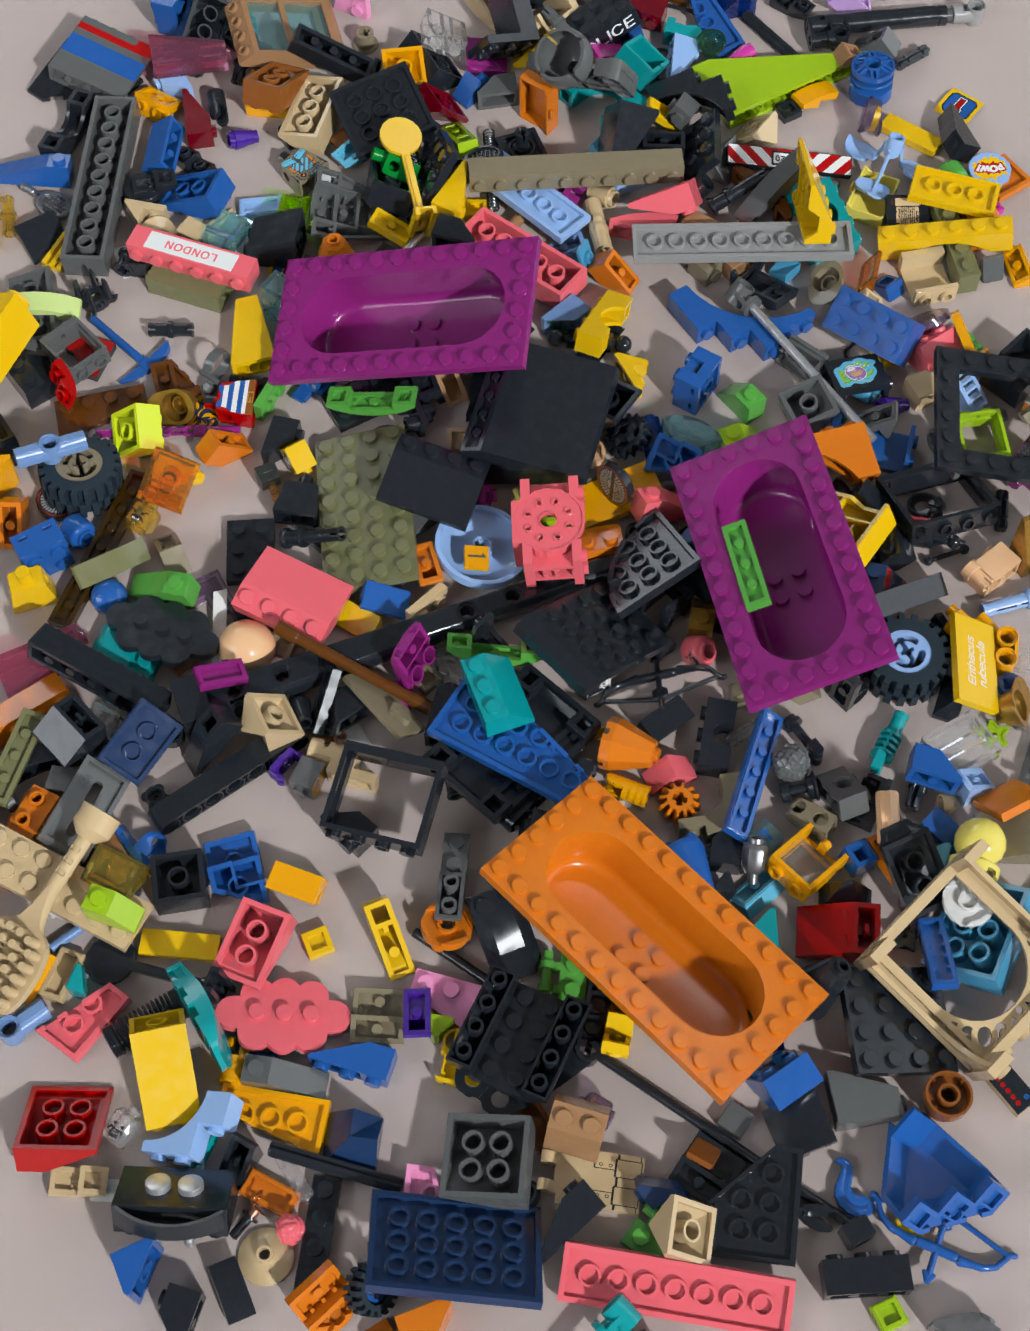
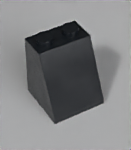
[597,99,660,152]
[243,208,308,268]

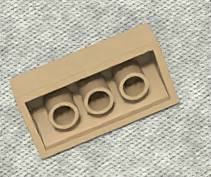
[278,75,345,156]

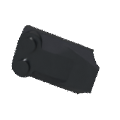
[880,818,946,921]
[464,888,542,979]

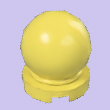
[947,817,1007,882]

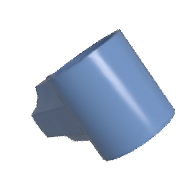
[0,997,52,1046]

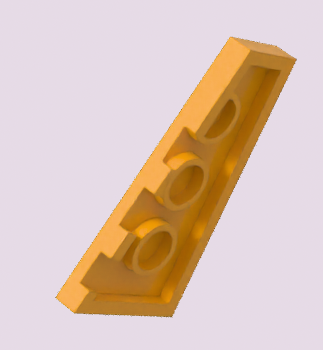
[221,1082,332,1154]

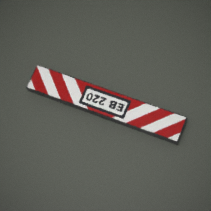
[726,143,852,179]

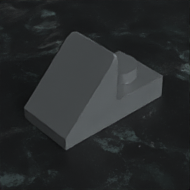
[856,400,898,439]

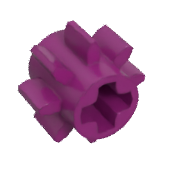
[476,483,497,506]

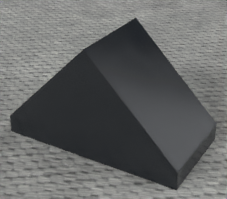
[219,1131,264,1191]

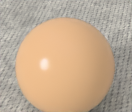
[218,619,276,671]

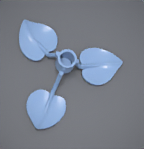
[845,132,939,200]

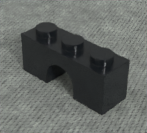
[692,697,738,778]

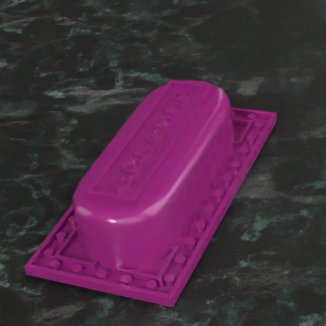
[268,236,542,386]
[669,414,900,714]

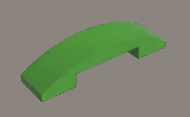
[326,386,418,416]
[447,632,542,667]

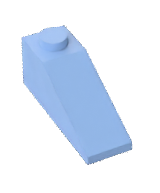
[666,33,700,78]

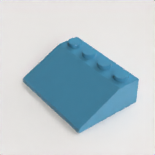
[920,882,1030,996]

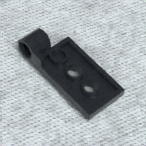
[684,107,721,199]

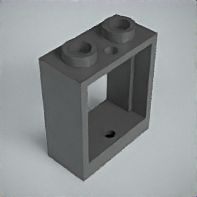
[39,316,111,385]

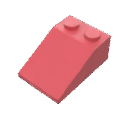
[627,177,703,216]
[212,896,297,990]

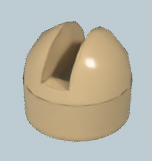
[936,794,957,814]

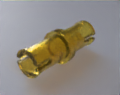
[0,195,18,238]

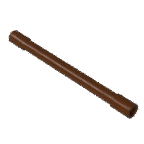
[273,620,433,715]

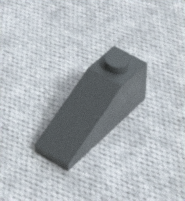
[240,1054,330,1099]

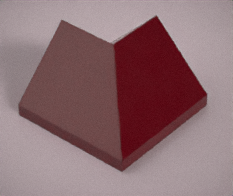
[420,81,469,123]

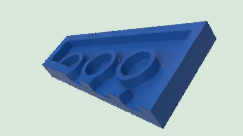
[689,0,745,59]

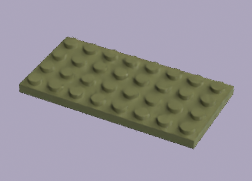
[315,423,420,593]

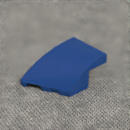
[204,830,270,903]

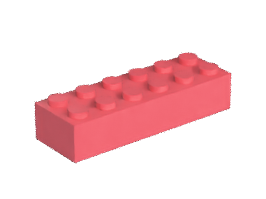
[465,206,587,308]

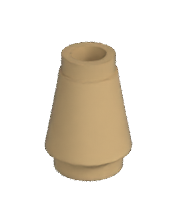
[586,186,620,208]

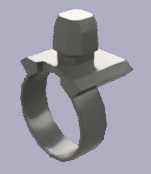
[199,347,231,395]

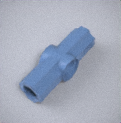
[12,430,89,469]

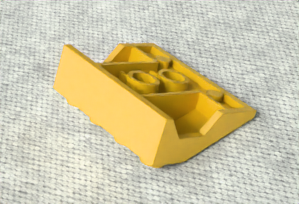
[791,138,836,244]
[836,491,897,567]

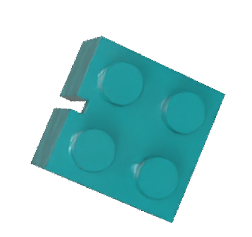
[614,34,670,91]

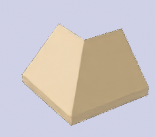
[733,111,778,147]
[241,692,305,752]
[648,1194,717,1264]

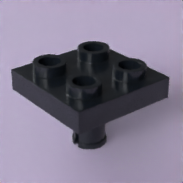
[495,127,548,156]

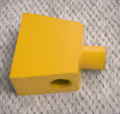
[7,565,59,615]

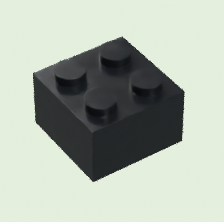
[149,848,211,916]

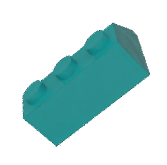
[460,653,535,738]

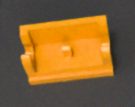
[265,860,328,905]

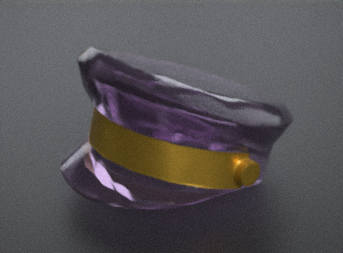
[857,95,882,137]

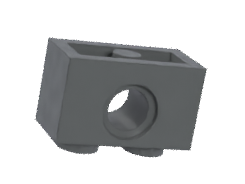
[816,766,871,822]

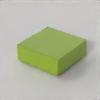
[868,1295,909,1331]

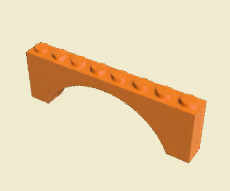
[813,421,881,486]

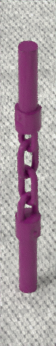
[95,424,241,438]

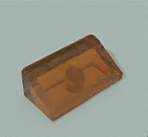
[856,250,882,292]

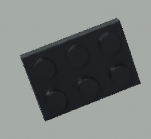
[226,518,275,586]

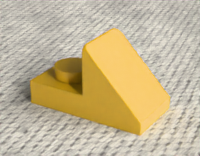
[613,352,649,398]

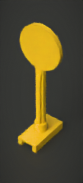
[379,117,438,238]

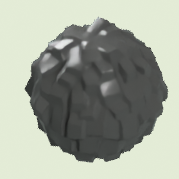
[771,743,811,782]

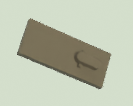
[342,668,426,741]

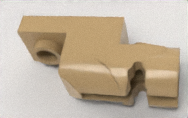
[307,737,379,794]

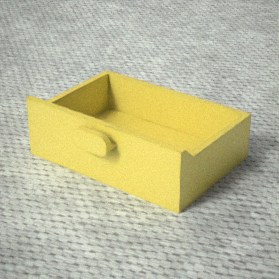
[846,165,900,228]

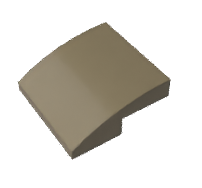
[349,987,404,1044]

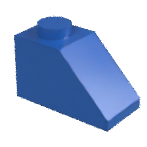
[904,742,962,795]

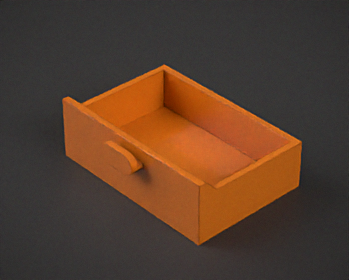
[519,69,558,135]

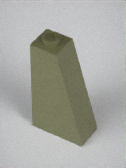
[145,265,234,313]

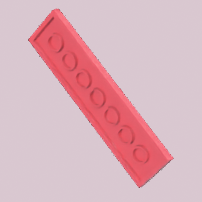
[557,1240,796,1331]

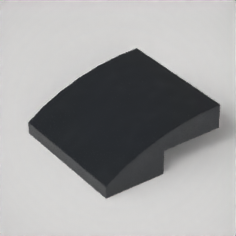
[762,1088,837,1157]
[668,1130,747,1204]

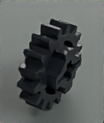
[603,413,652,460]

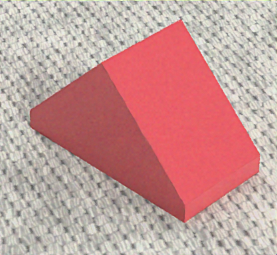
[641,754,698,797]

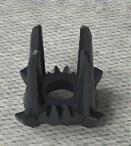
[72,268,118,317]

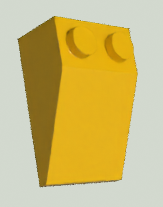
[431,160,468,230]

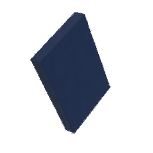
[96,696,184,787]

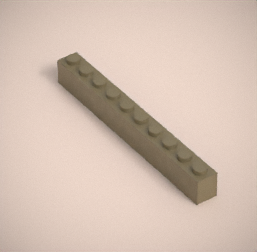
[468,148,685,193]

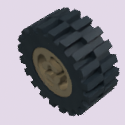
[37,432,124,517]

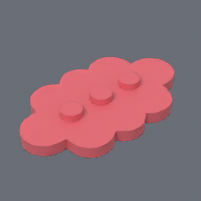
[215,978,351,1055]

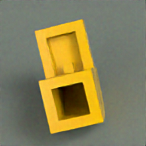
[601,1004,634,1059]

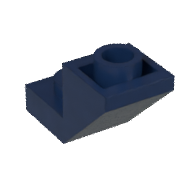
[634,1175,694,1210]

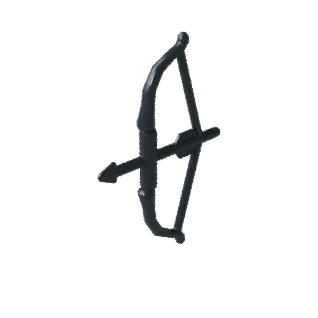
[594,656,727,711]

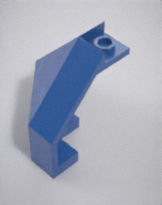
[881,1106,1011,1235]

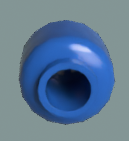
[60,514,96,549]

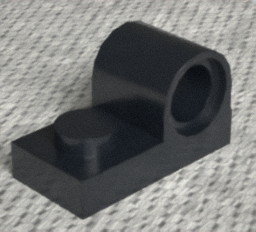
[828,675,869,712]

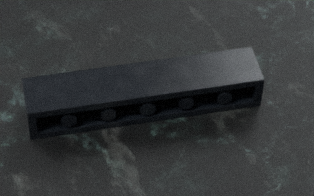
[27,623,172,713]

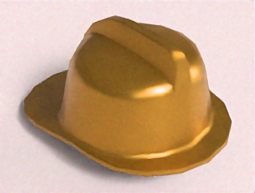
[147,389,198,427]
[996,676,1030,728]

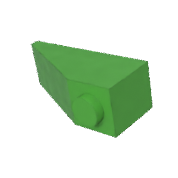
[128,571,201,608]

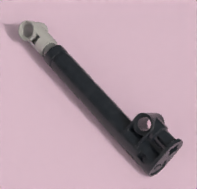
[804,0,986,51]

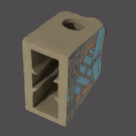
[278,148,329,199]

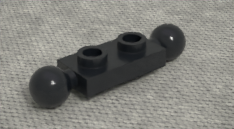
[548,328,632,353]

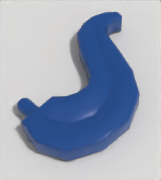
[834,1157,876,1218]

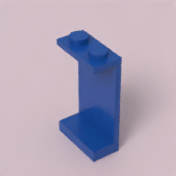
[830,411,919,473]

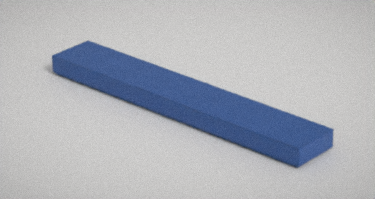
[722,708,784,843]

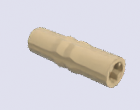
[583,197,613,254]

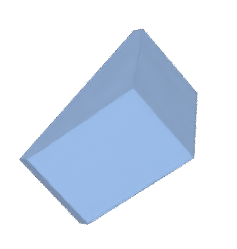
[954,768,995,807]

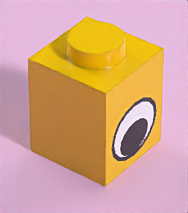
[280,439,317,475]

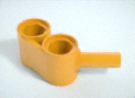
[977,612,1019,677]

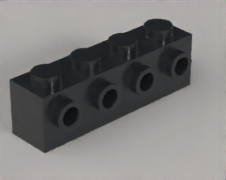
[287,23,375,82]

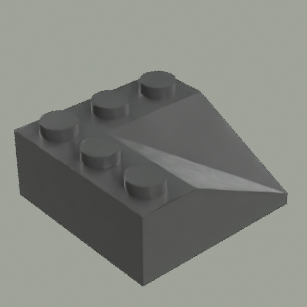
[439,1113,536,1210]

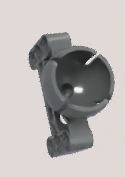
[526,27,639,98]

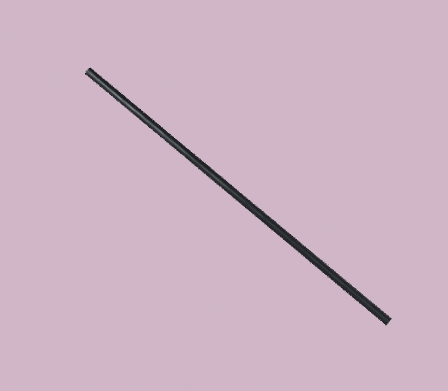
[411,928,852,1226]

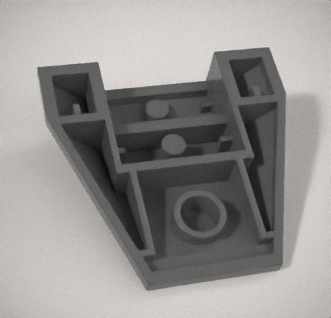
[306,166,398,241]

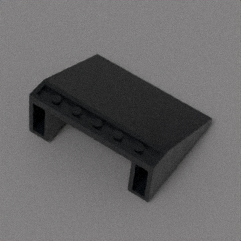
[459,343,620,485]

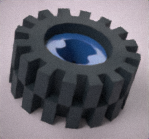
[343,1261,398,1318]

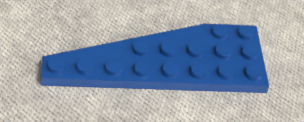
[427,679,589,804]

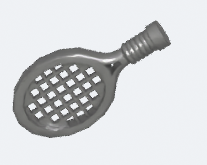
[20,183,71,221]

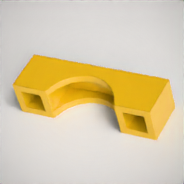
[573,289,633,358]

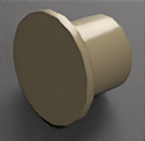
[353,26,379,55]

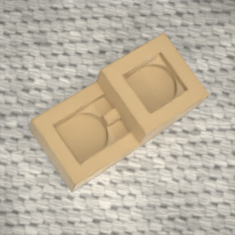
[48,1165,109,1197]

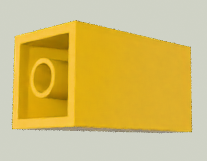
[129,1008,201,1132]

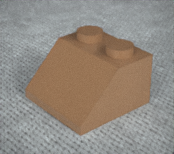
[543,1092,611,1163]

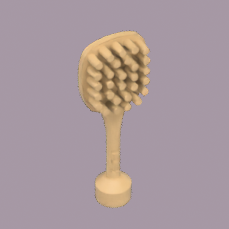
[0,801,121,1016]

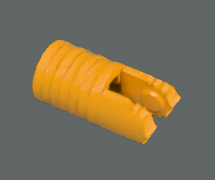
[603,772,651,808]
[219,1036,250,1086]

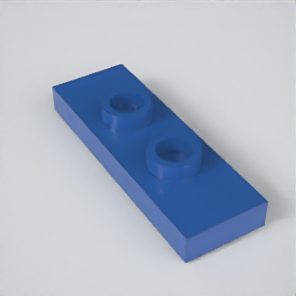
[915,916,960,991]

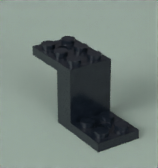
[467,0,546,62]

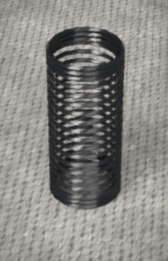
[101,988,189,1058]

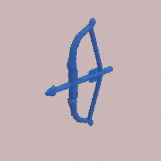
[870,1190,1018,1284]

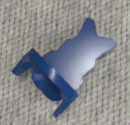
[115,824,167,867]

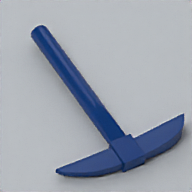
[89,316,170,384]

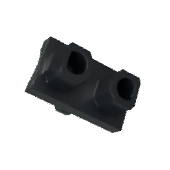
[397,397,436,437]

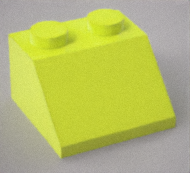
[111,403,164,459]

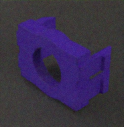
[269,747,302,786]

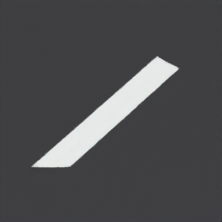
[212,589,227,663]

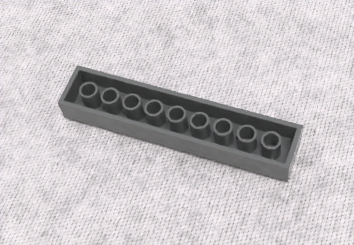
[60,95,141,277]

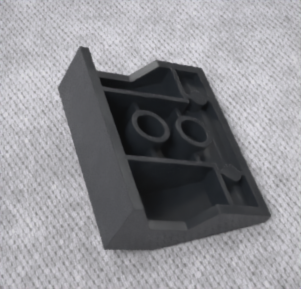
[375,433,491,532]

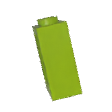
[960,408,1012,456]

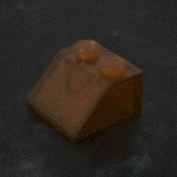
[136,446,200,515]

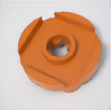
[420,902,473,952]

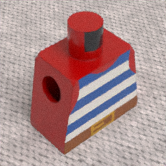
[204,380,259,428]

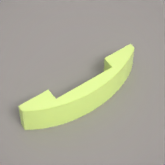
[19,291,82,320]

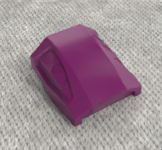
[466,36,508,77]
[391,622,436,690]

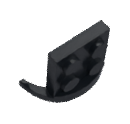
[729,262,798,311]

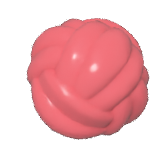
[276,1213,305,1246]

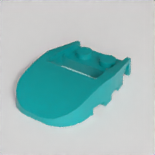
[165,962,233,1073]

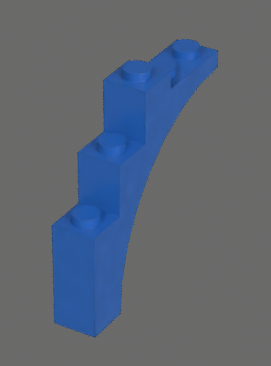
[667,285,816,362]

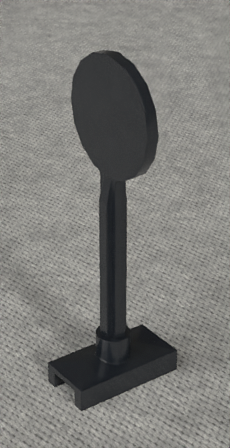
[84,939,236,1008]

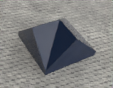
[323,1108,384,1170]

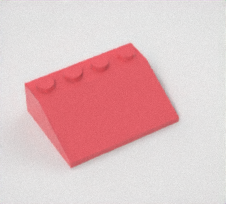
[231,546,354,645]

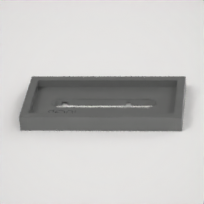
[36,754,131,866]

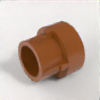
[922,1070,973,1122]

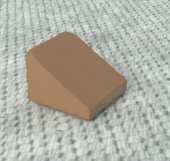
[833,42,861,67]

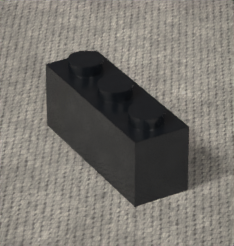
[818,1250,914,1301]

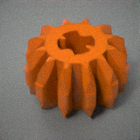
[657,782,701,826]

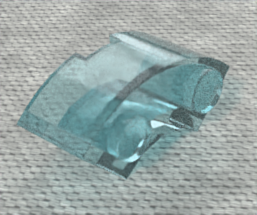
[201,209,253,252]
[661,415,723,455]

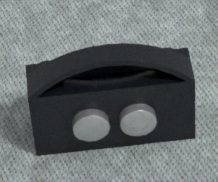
[111,1165,238,1248]

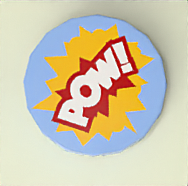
[967,152,1012,187]

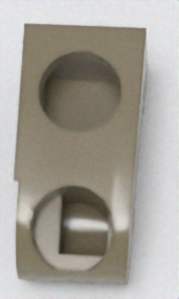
[785,797,838,843]

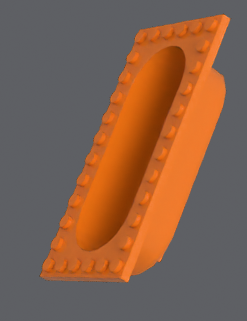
[479,776,829,1106]

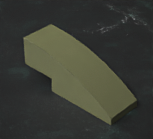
[70,537,151,590]

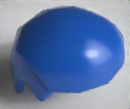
[91,578,128,614]

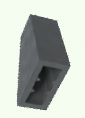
[823,1070,907,1132]

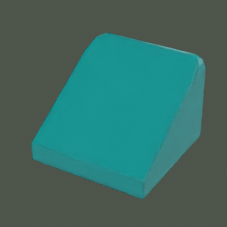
[65,963,89,1000]

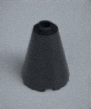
[801,956,852,1021]

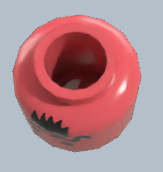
[680,635,717,665]

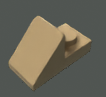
[124,198,170,226]

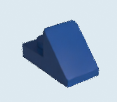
[452,71,491,110]

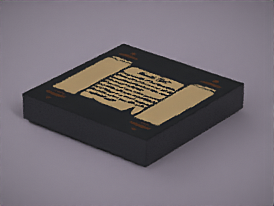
[885,195,930,226]

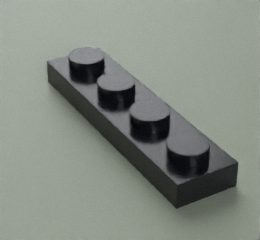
[293,1175,343,1291]

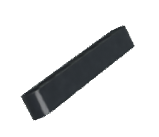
[147,735,309,835]

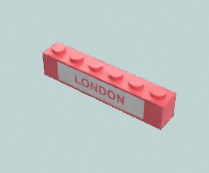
[125,224,260,293]

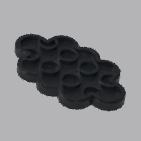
[106,595,219,668]

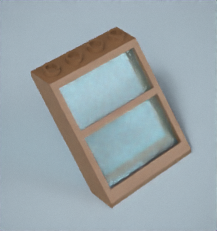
[224,0,343,69]

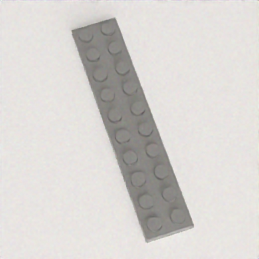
[632,221,855,264]

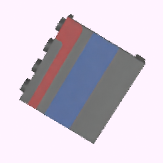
[48,16,158,96]

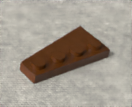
[54,384,147,436]

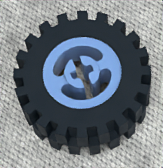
[859,613,951,707]

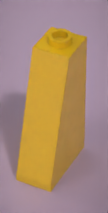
[230,294,273,377]

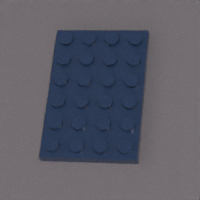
[364,1189,543,1310]

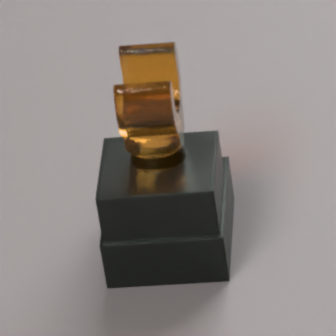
[254,460,281,504]

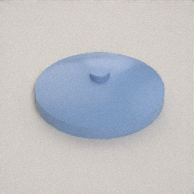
[434,505,524,590]

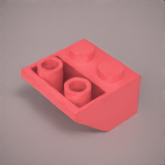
[908,324,963,371]

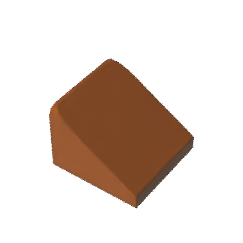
[686,1138,721,1170]

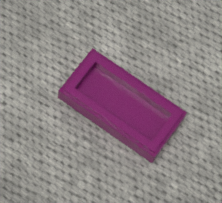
[192,658,249,692]

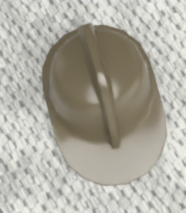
[808,260,845,305]

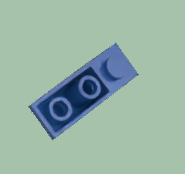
[308,1042,398,1089]

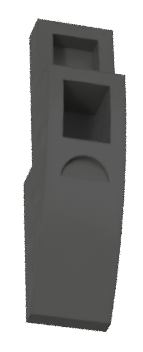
[434,832,471,922]

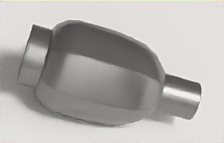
[741,836,768,885]

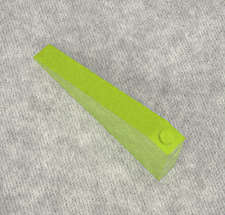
[691,51,866,130]

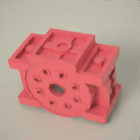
[511,475,589,588]

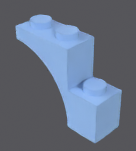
[141,1090,244,1167]

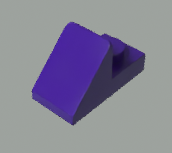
[403,988,431,1038]

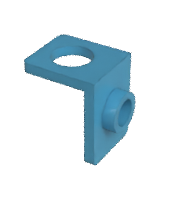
[571,239,594,272]

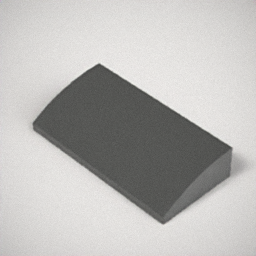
[8,266,63,350]

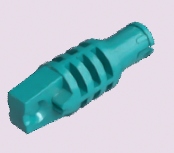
[869,710,909,775]

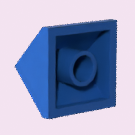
[110,1238,164,1305]

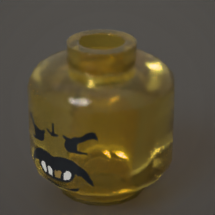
[126,500,161,536]

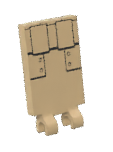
[536,1149,645,1217]

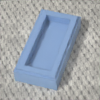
[239,195,283,220]

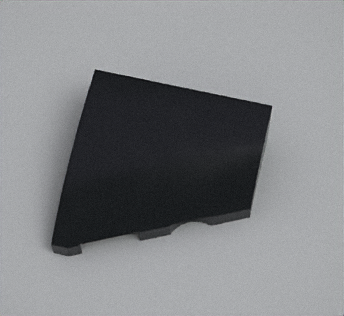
[14,209,64,265]

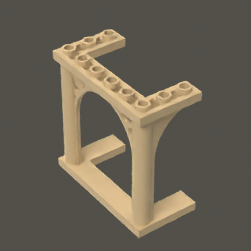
[853,839,1030,1081]

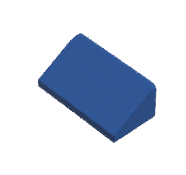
[360,580,411,620]

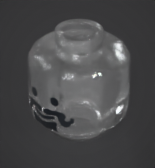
[104,1105,146,1149]

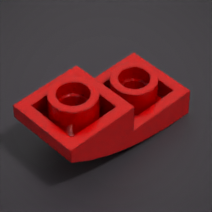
[48,358,77,410]

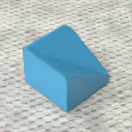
[768,261,801,283]

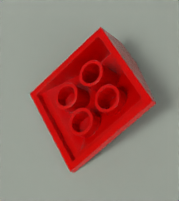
[12,1086,114,1172]

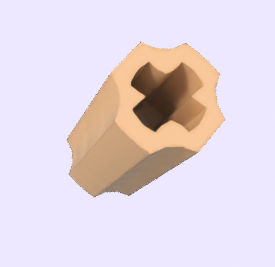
[875,790,900,845]

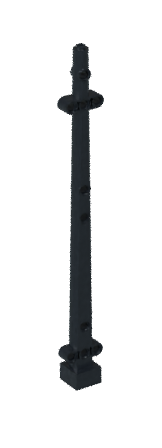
[169,522,688,740]

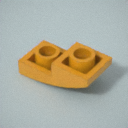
[791,81,839,110]

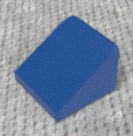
[871,274,905,302]

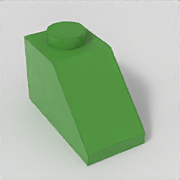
[717,382,767,425]

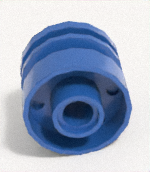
[848,51,895,108]

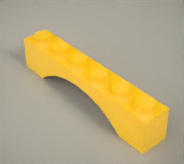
[878,215,1013,261]

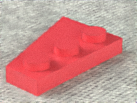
[35,982,132,1064]

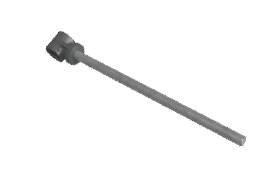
[724,277,877,443]

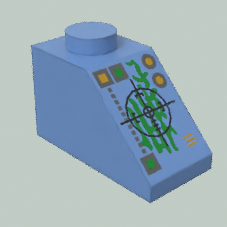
[541,293,591,334]

